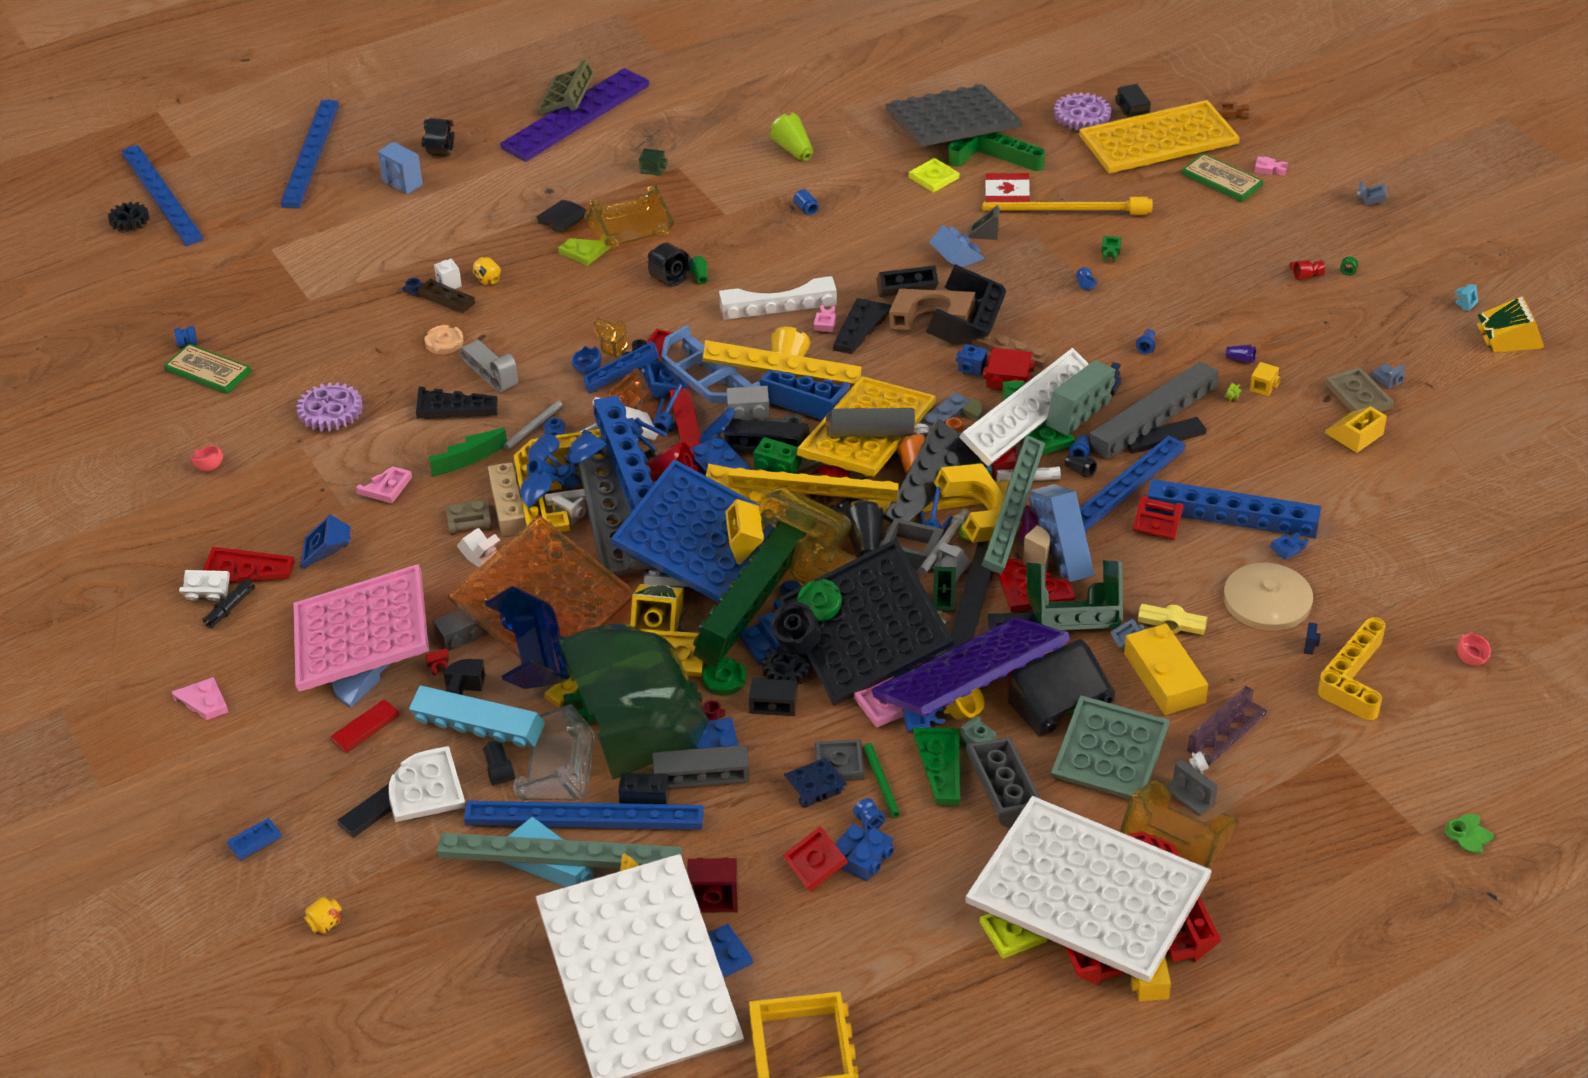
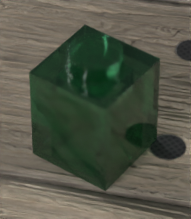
[639,149,668,176]

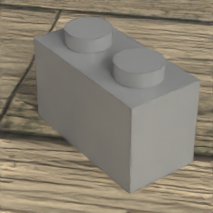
[727,386,769,419]

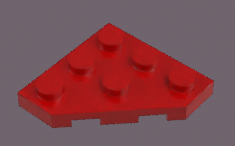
[996,558,1075,612]

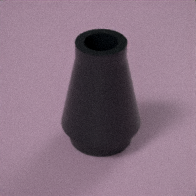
[1065,455,1097,477]

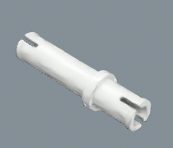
[996,466,1061,482]

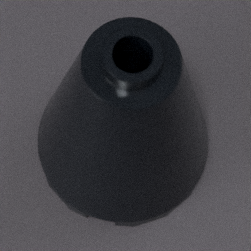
[841,501,884,558]

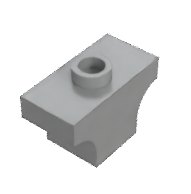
[933,542,972,582]

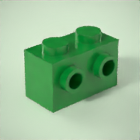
[753,437,802,474]

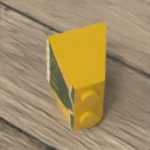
[1477,296,1544,353]
[630,583,684,632]

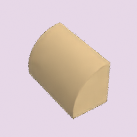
[1023,525,1050,572]

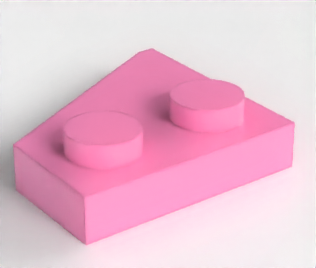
[356,467,412,504]
[172,677,228,720]

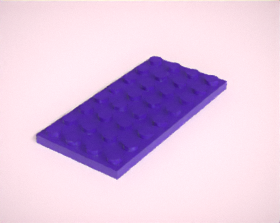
[871,617,1070,716]

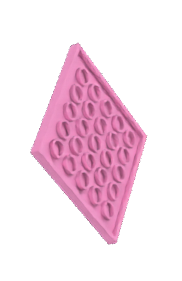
[294,564,429,692]

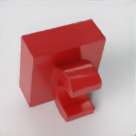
[425,648,449,676]

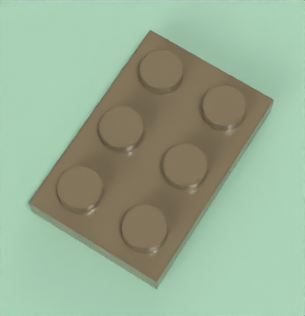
[1325,367,1394,412]

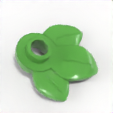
[1445,814,1495,853]

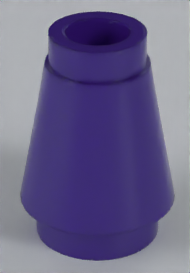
[1226,344,1256,364]

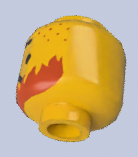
[304,897,342,934]

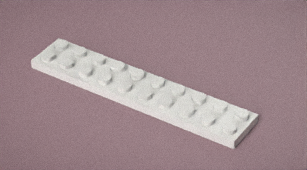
[959,348,1089,466]

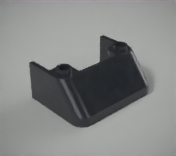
[926,264,1006,345]

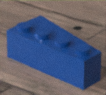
[760,370,850,420]

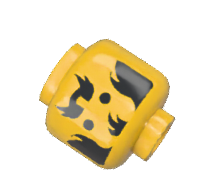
[473,257,501,285]

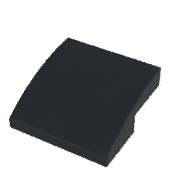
[536,200,590,232]

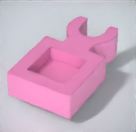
[1254,156,1288,176]
[814,305,836,332]

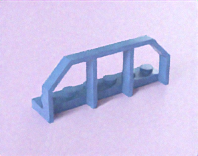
[661,325,760,403]

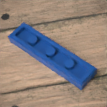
[583,341,660,393]

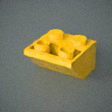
[1325,406,1387,453]
[725,499,764,565]

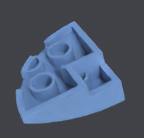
[331,663,391,708]

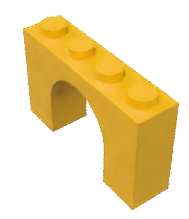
[934,463,1022,543]

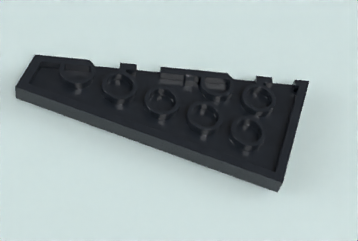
[883,419,981,523]

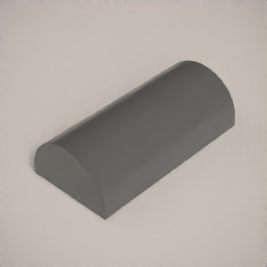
[826,408,915,437]
[966,737,1041,828]

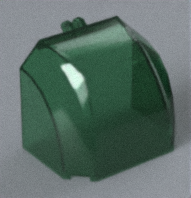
[557,623,709,780]

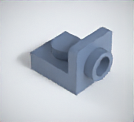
[1371,363,1405,389]
[1110,619,1145,652]

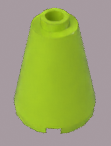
[769,112,813,161]

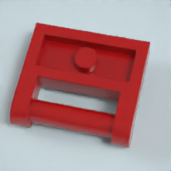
[1133,495,1184,540]

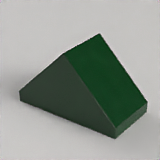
[933,566,956,611]

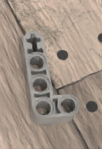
[460,340,518,393]

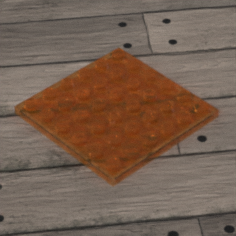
[448,515,635,679]

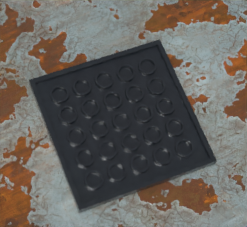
[778,539,955,706]

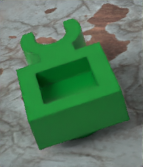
[1101,236,1122,262]

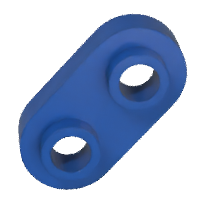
[544,418,565,436]

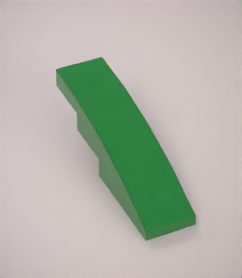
[429,427,507,477]

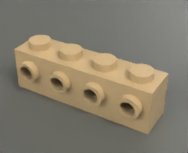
[488,462,527,537]

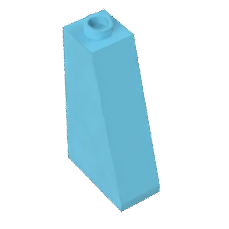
[503,817,594,887]

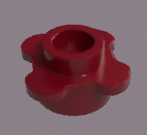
[698,700,726,721]

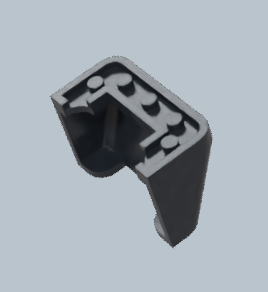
[1008,639,1115,737]

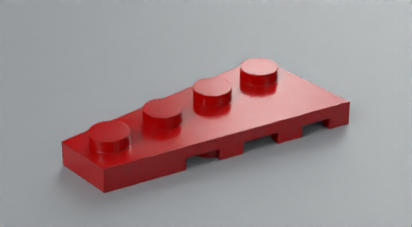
[203,546,295,583]

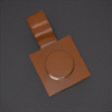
[1219,102,1249,119]

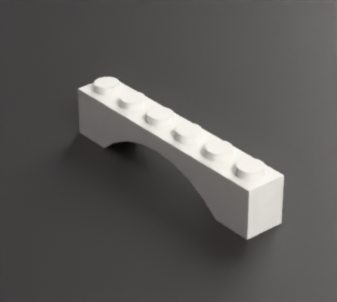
[719,276,837,320]

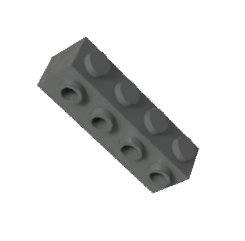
[653,745,749,788]

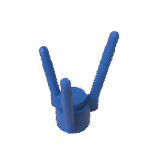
[652,384,682,432]
[630,417,667,463]
[919,487,953,531]

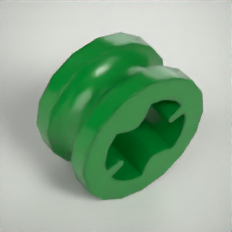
[1340,256,1359,276]

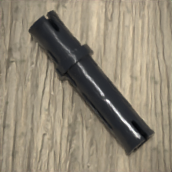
[202,578,255,629]

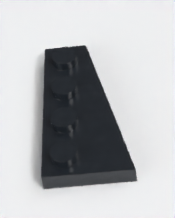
[416,387,498,418]

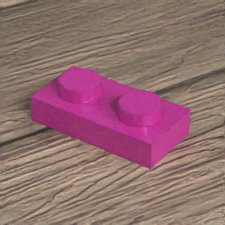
[1019,505,1039,543]

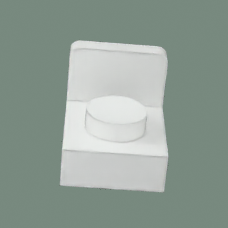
[552,495,586,525]

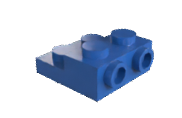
[638,360,689,399]
[739,611,780,665]
[835,824,894,882]

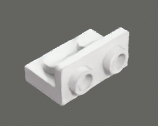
[179,570,230,601]

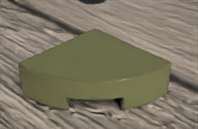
[962,398,982,421]

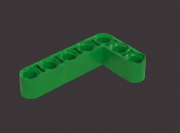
[948,132,1045,171]

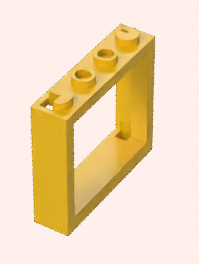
[749,991,859,1078]

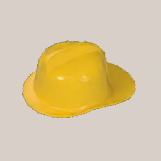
[943,687,985,720]

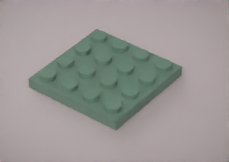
[1051,695,1170,803]

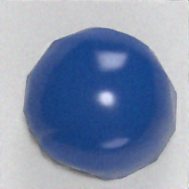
[572,346,602,375]

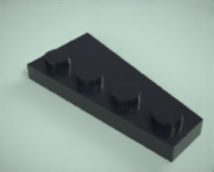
[833,298,892,354]

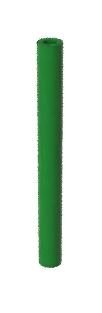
[864,743,900,818]

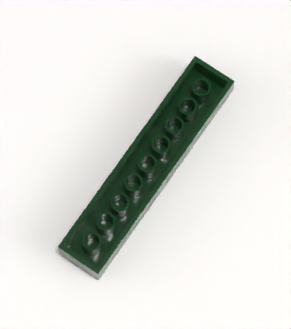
[693,497,822,668]

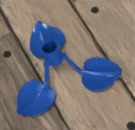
[520,434,606,508]

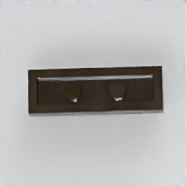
[418,279,475,313]

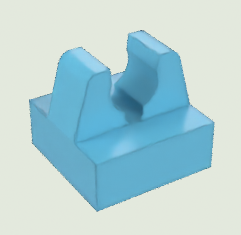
[1454,284,1478,311]

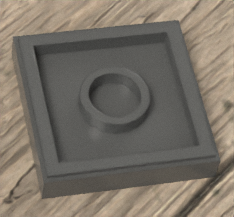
[814,739,864,781]

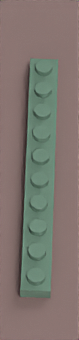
[981,435,1045,574]
[437,833,682,869]

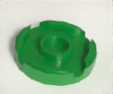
[797,579,842,622]
[702,658,746,695]

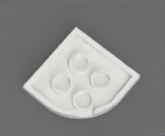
[389,746,465,822]

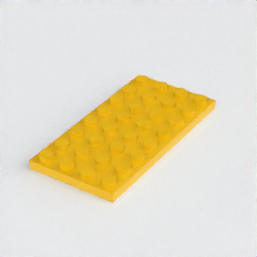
[1079,100,1240,173]
[797,376,936,477]

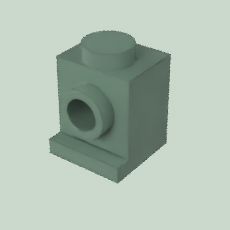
[960,715,997,747]

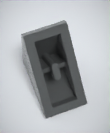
[968,205,1000,240]

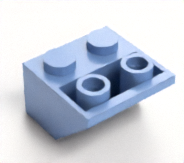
[929,225,984,267]

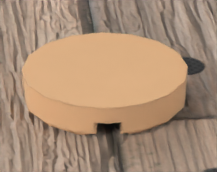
[424,325,464,355]

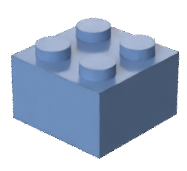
[378,142,423,194]

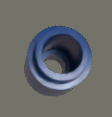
[793,189,819,215]

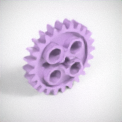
[1054,92,1111,131]
[296,382,363,431]

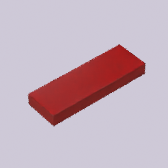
[330,699,400,753]

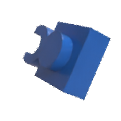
[1270,533,1309,560]
[902,707,945,732]

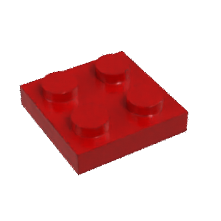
[782,826,848,892]

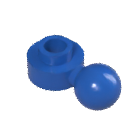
[1077,267,1098,291]

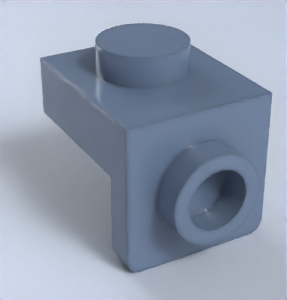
[1357,181,1387,206]

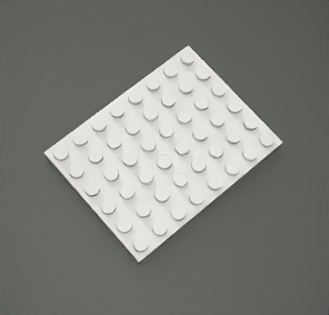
[965,796,1212,983]
[536,854,744,1078]

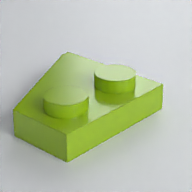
[558,238,610,266]

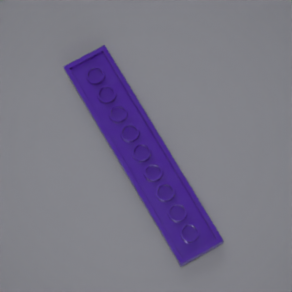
[500,68,649,162]

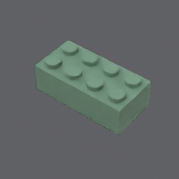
[1046,360,1116,436]

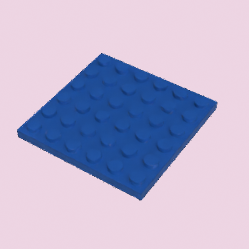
[610,460,781,602]

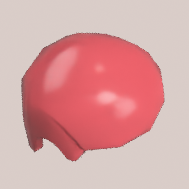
[189,445,223,472]
[1456,632,1491,666]

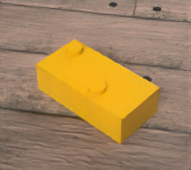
[1124,623,1208,715]

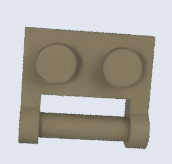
[446,499,492,534]

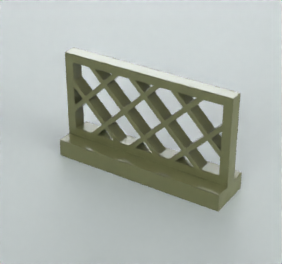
[536,59,595,115]

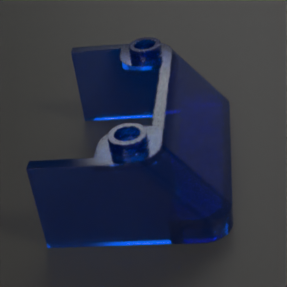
[485,586,570,689]

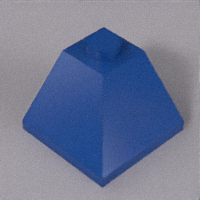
[300,514,351,569]

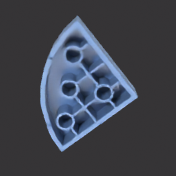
[1029,484,1095,582]

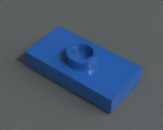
[699,407,735,443]
[227,818,282,861]

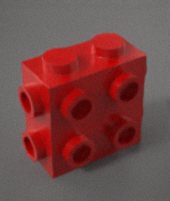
[983,347,1035,390]

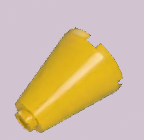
[771,326,810,357]

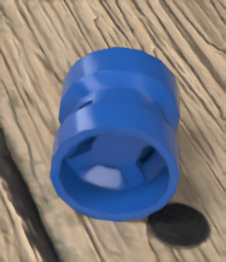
[174,325,198,348]
[853,798,885,831]

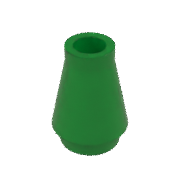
[690,256,708,284]

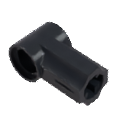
[483,741,515,786]

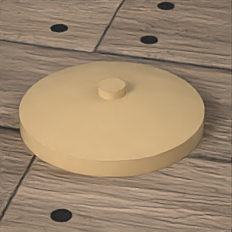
[1224,563,1313,631]

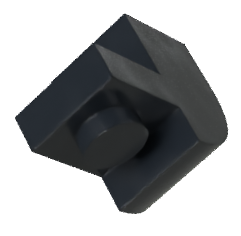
[444,659,486,695]

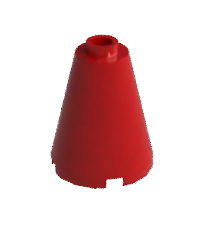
[645,441,698,482]

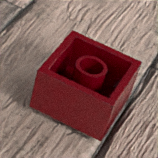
[687,857,739,913]

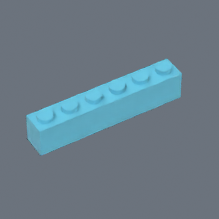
[409,685,545,747]

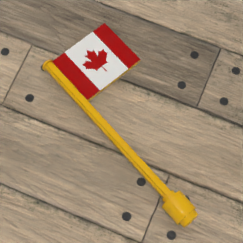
[982,173,1153,215]

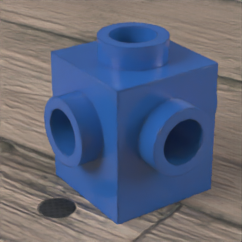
[956,344,988,376]

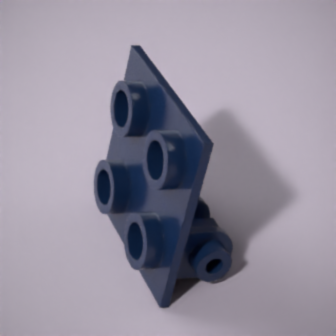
[784,758,847,807]

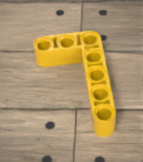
[1318,617,1386,720]

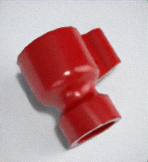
[1289,260,1325,280]

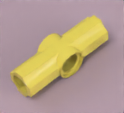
[1138,604,1208,635]

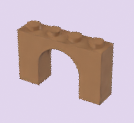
[889,289,976,330]

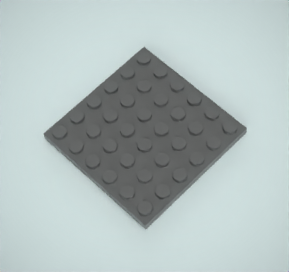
[886,84,1022,147]

